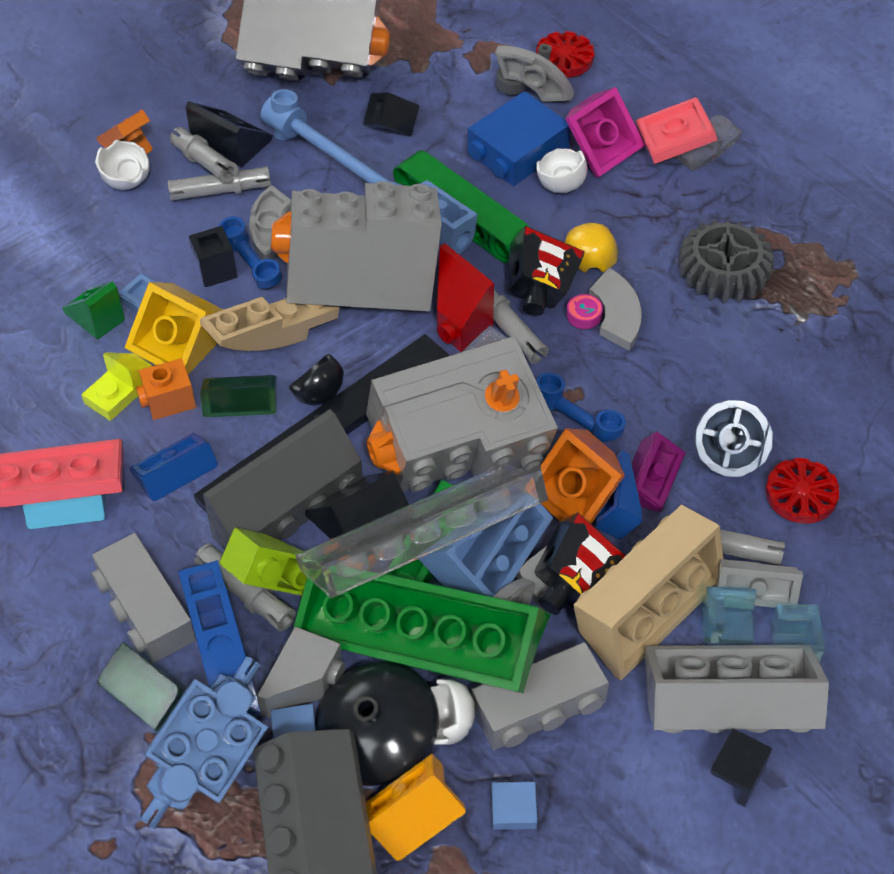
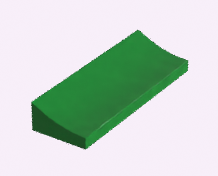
[293,558,551,694]

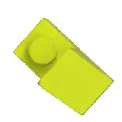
[81,352,153,421]

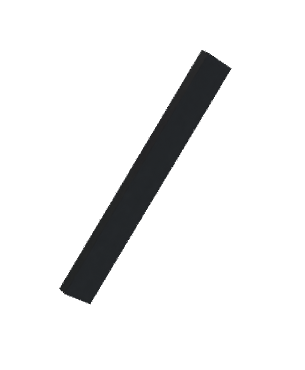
[194,334,449,513]

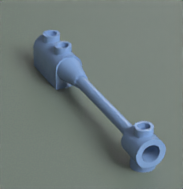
[261,89,477,254]

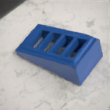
[596,450,642,539]

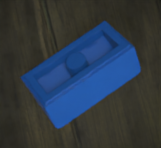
[129,433,218,501]

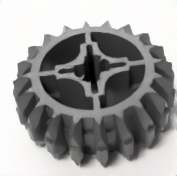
[678,218,774,304]

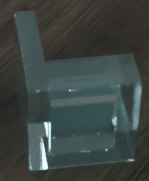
[702,587,756,645]
[771,604,825,663]

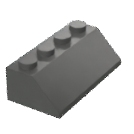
[203,409,363,551]
[253,729,377,874]

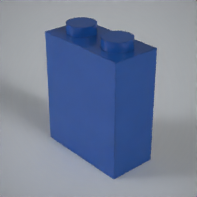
[467,91,571,186]

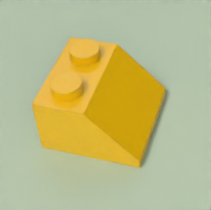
[124,282,223,374]

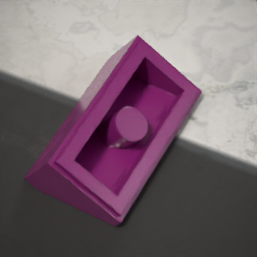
[631,431,686,512]

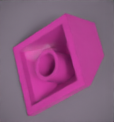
[565,87,645,178]

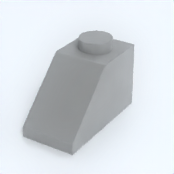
[257,627,345,718]

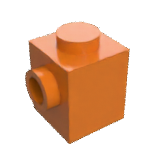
[135,358,196,420]

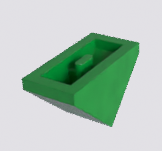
[62,281,125,340]

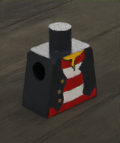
[508,226,585,316]
[535,512,626,615]

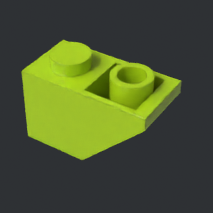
[219,527,321,596]

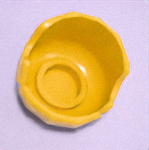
[564,223,619,273]

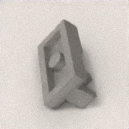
[715,559,803,610]

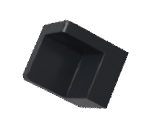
[363,92,420,136]
[189,226,238,287]
[711,728,773,807]

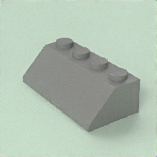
[645,645,829,733]

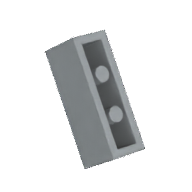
[91,533,196,664]
[471,642,609,750]

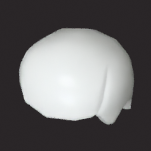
[95,140,150,190]
[536,149,587,193]
[430,679,475,745]

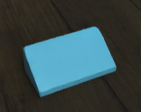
[23,494,106,529]

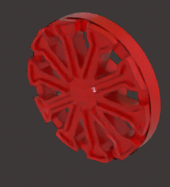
[536,31,594,77]
[765,457,839,524]

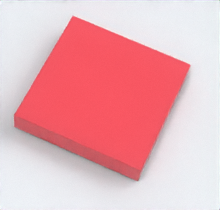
[635,97,718,164]

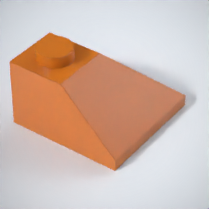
[524,428,625,524]

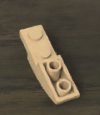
[200,297,340,351]

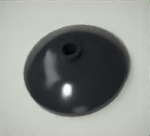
[315,662,440,786]

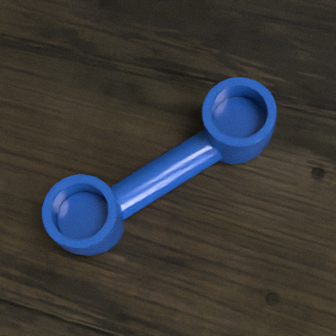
[218,216,282,289]
[536,372,626,442]

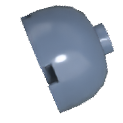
[694,400,773,477]

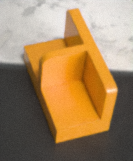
[366,753,465,861]

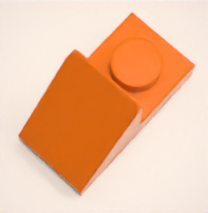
[96,109,152,154]

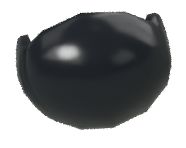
[289,354,344,406]

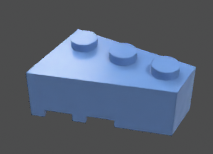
[415,490,553,597]

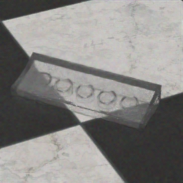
[295,462,548,598]

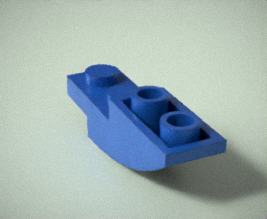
[178,560,261,717]

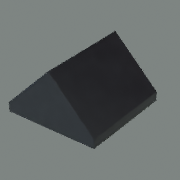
[185,101,273,168]
[305,471,415,563]

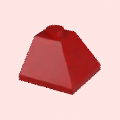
[437,243,494,352]

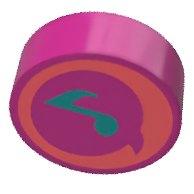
[566,294,603,329]

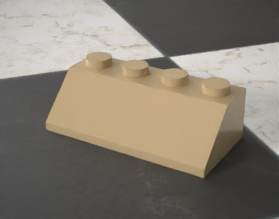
[574,504,723,681]

